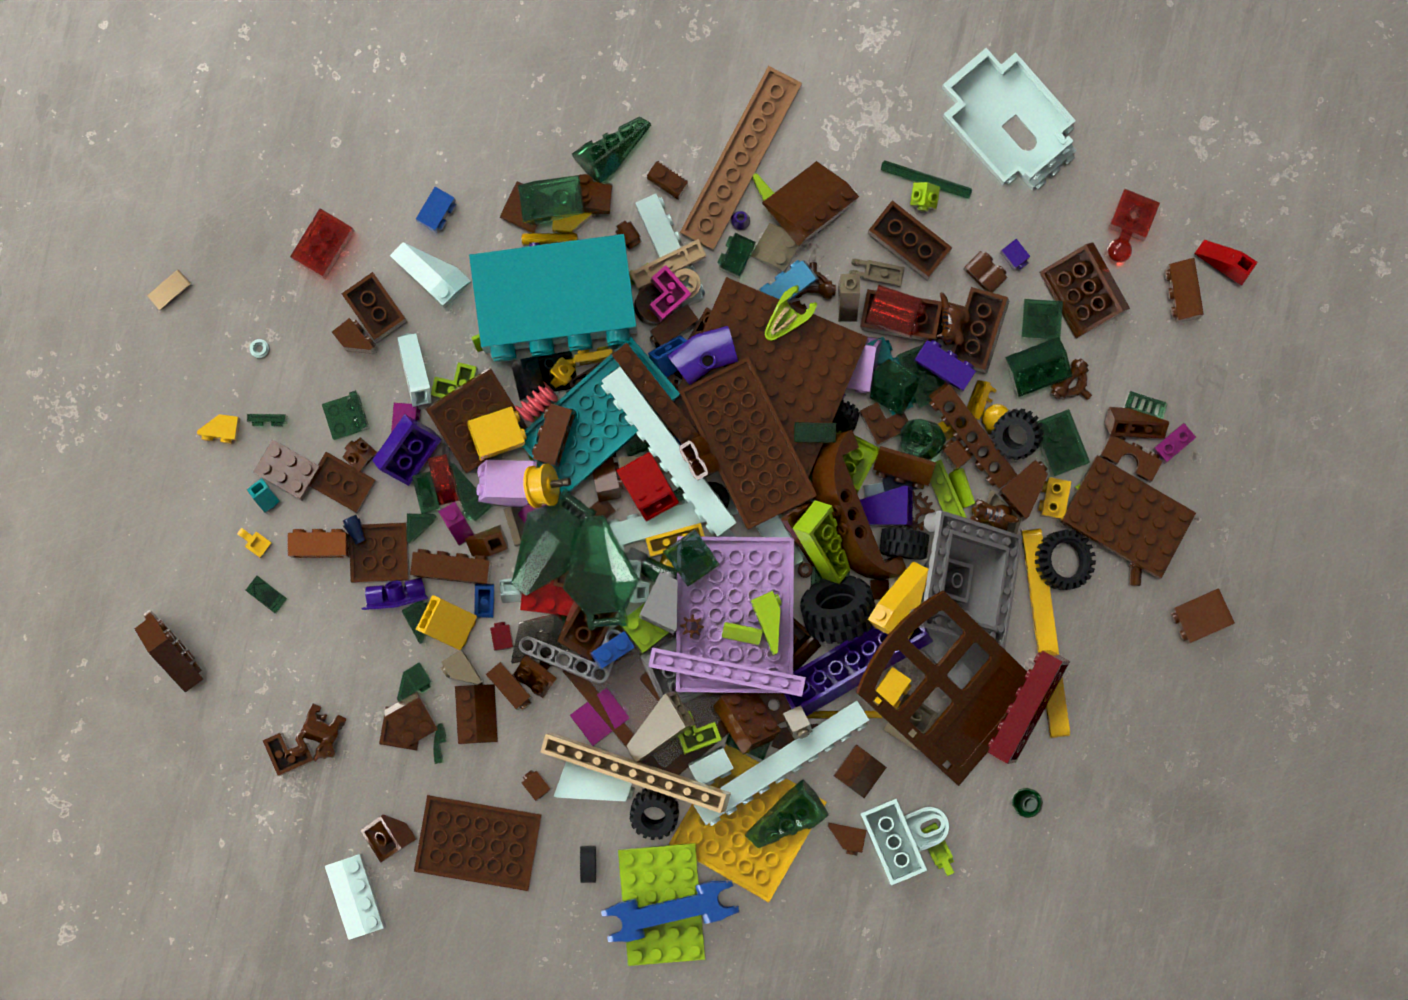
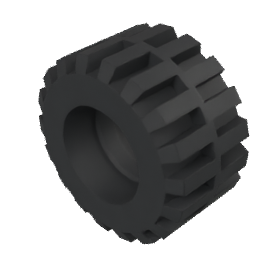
[992,408,1044,460]
[879,527,930,560]
[629,788,679,840]

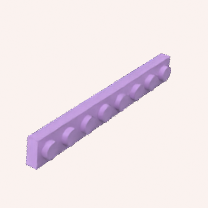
[648,648,806,697]

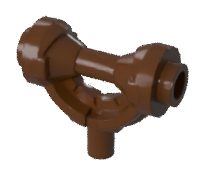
[795,262,836,300]
[1050,358,1092,400]

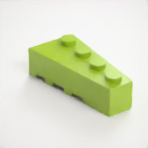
[792,500,850,584]

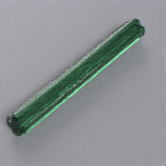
[881,160,972,198]

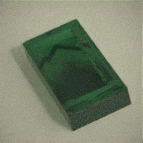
[245,575,287,614]

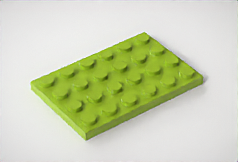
[618,843,706,966]

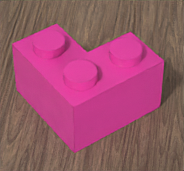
[648,265,691,322]

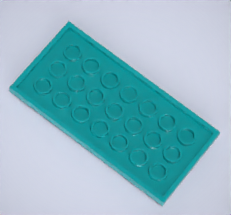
[522,337,681,497]

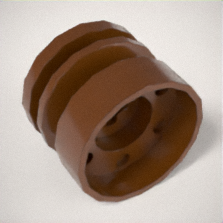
[634,283,674,326]

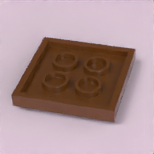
[349,522,409,583]

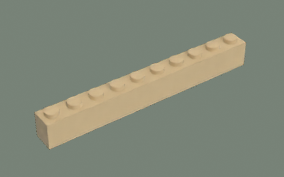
[540,733,731,813]

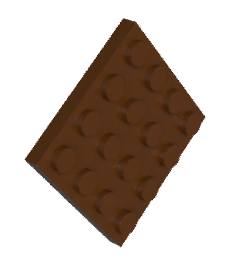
[425,367,528,473]

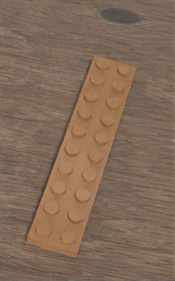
[680,65,802,251]

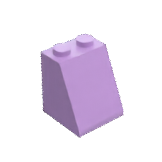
[846,336,882,393]
[476,460,537,508]

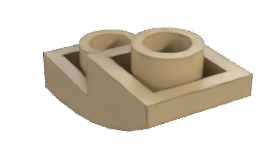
[147,269,191,310]

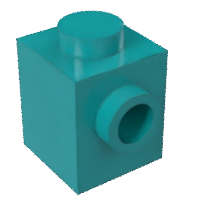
[247,478,280,513]

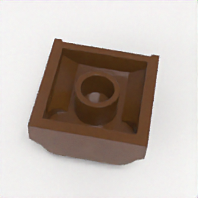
[572,174,613,214]

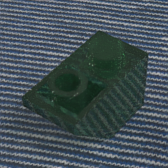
[397,662,433,702]

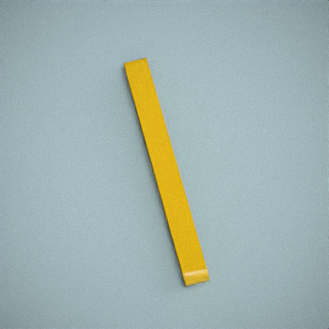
[1021,528,1070,738]

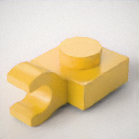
[237,528,272,558]

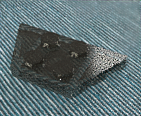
[511,613,571,664]

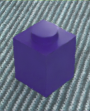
[1000,238,1030,270]

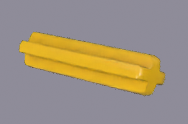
[521,233,578,245]

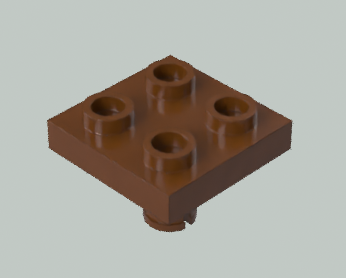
[513,655,557,698]

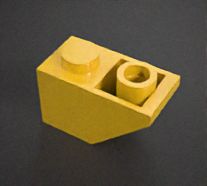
[552,205,593,233]
[197,414,240,444]

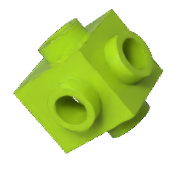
[910,182,940,212]

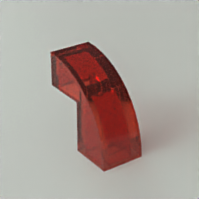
[428,454,459,505]

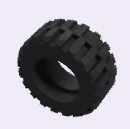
[800,575,876,644]

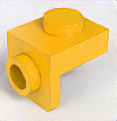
[550,357,576,388]

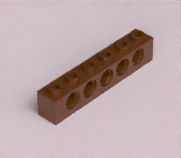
[929,382,1017,489]

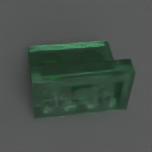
[322,390,370,440]

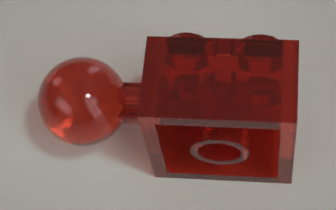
[1108,189,1160,263]

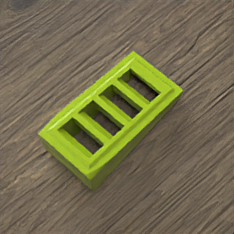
[753,173,774,201]

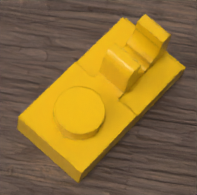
[967,380,997,420]

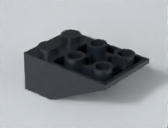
[511,351,577,401]

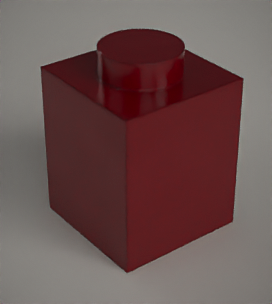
[490,622,514,651]

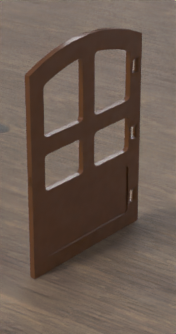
[856,590,1028,786]

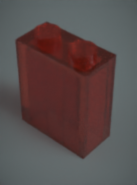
[866,285,925,338]

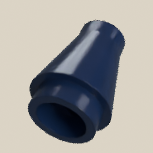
[342,514,366,544]

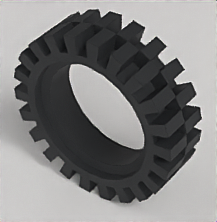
[1035,529,1096,591]

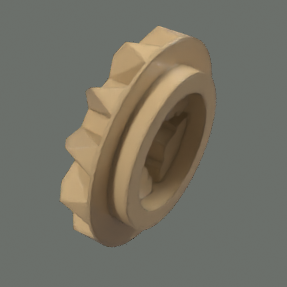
[674,268,701,299]

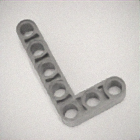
[518,630,621,684]

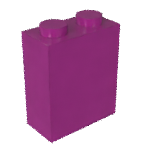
[570,687,629,746]

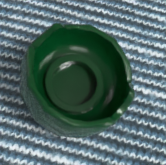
[1012,788,1043,818]

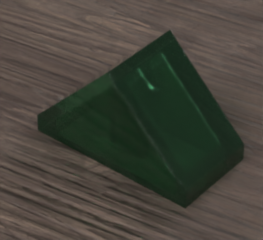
[406,513,438,544]

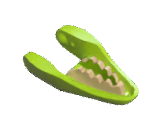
[765,285,817,340]

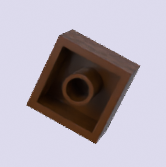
[384,692,438,749]

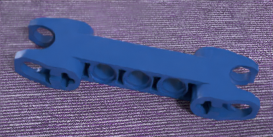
[601,880,740,942]

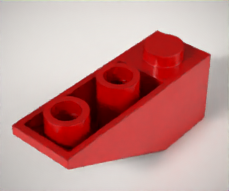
[1194,239,1258,286]

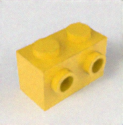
[1038,477,1072,520]

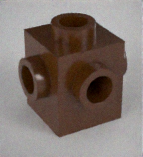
[343,437,377,472]

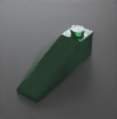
[572,116,651,183]
[745,779,829,848]

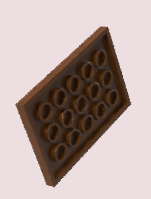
[1060,455,1196,579]
[414,795,542,891]

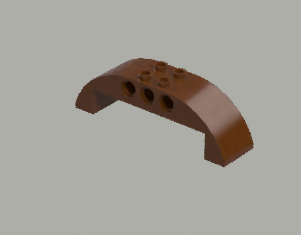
[812,430,907,580]

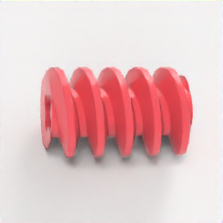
[515,381,558,422]

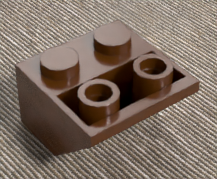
[332,318,377,355]

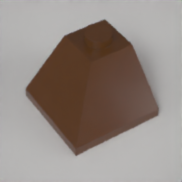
[360,814,416,863]

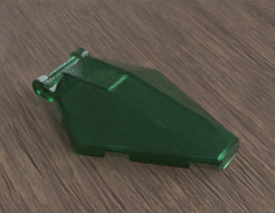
[511,489,596,596]
[563,515,640,630]

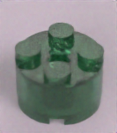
[900,419,946,460]

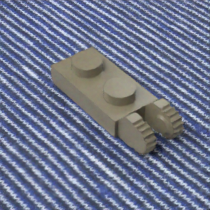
[849,259,905,287]

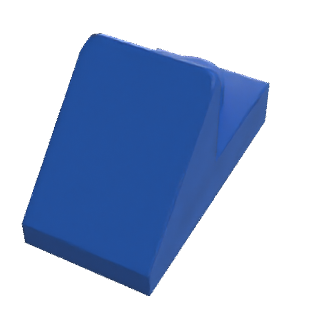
[474,584,494,618]

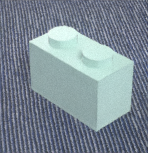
[688,746,734,785]

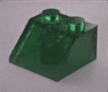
[663,529,720,587]

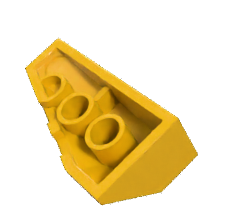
[868,561,929,640]

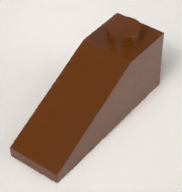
[1105,407,1169,439]

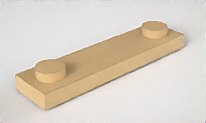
[630,239,707,290]

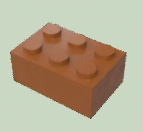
[288,529,350,558]

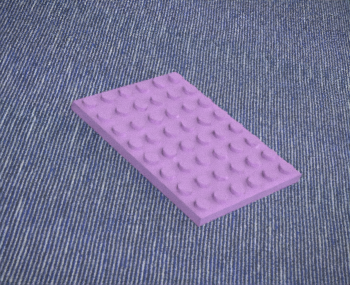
[676,536,794,693]

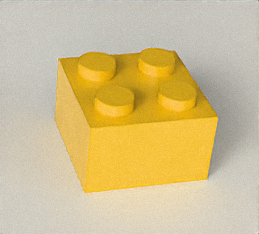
[873,667,912,709]

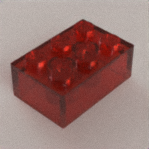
[290,208,355,279]

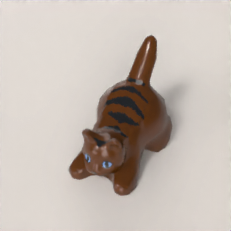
[937,292,970,346]
[970,499,1019,531]

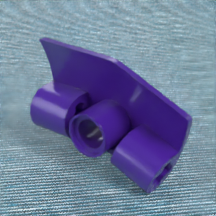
[668,326,738,385]
[362,577,428,610]

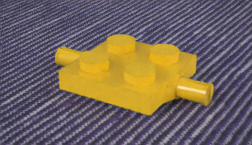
[566,346,614,367]

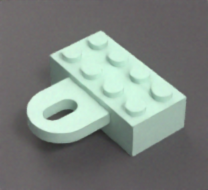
[861,798,949,886]

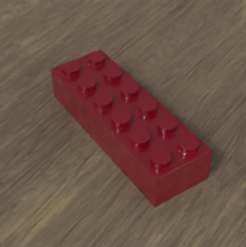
[988,650,1070,764]

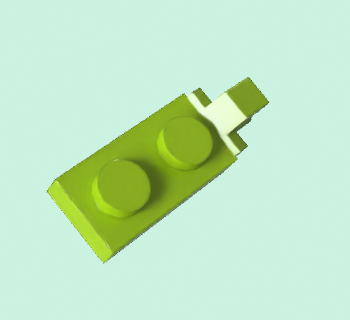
[921,822,954,876]

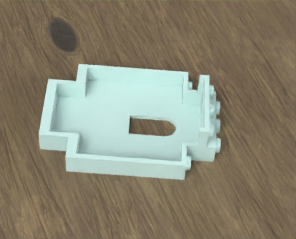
[942,48,1077,190]

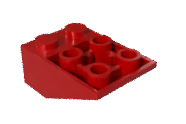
[616,452,679,522]

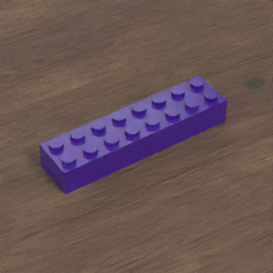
[784,626,934,716]

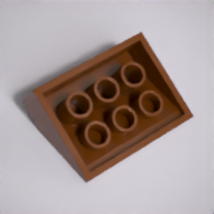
[762,161,859,246]
[1039,242,1130,338]

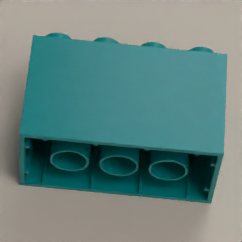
[469,234,637,362]

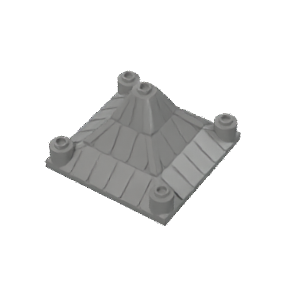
[910,511,1023,649]

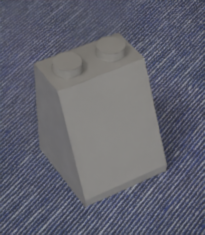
[639,571,678,634]

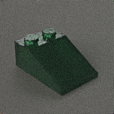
[518,175,584,225]

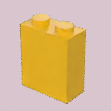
[467,406,527,461]
[416,595,477,650]

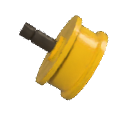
[523,463,571,508]

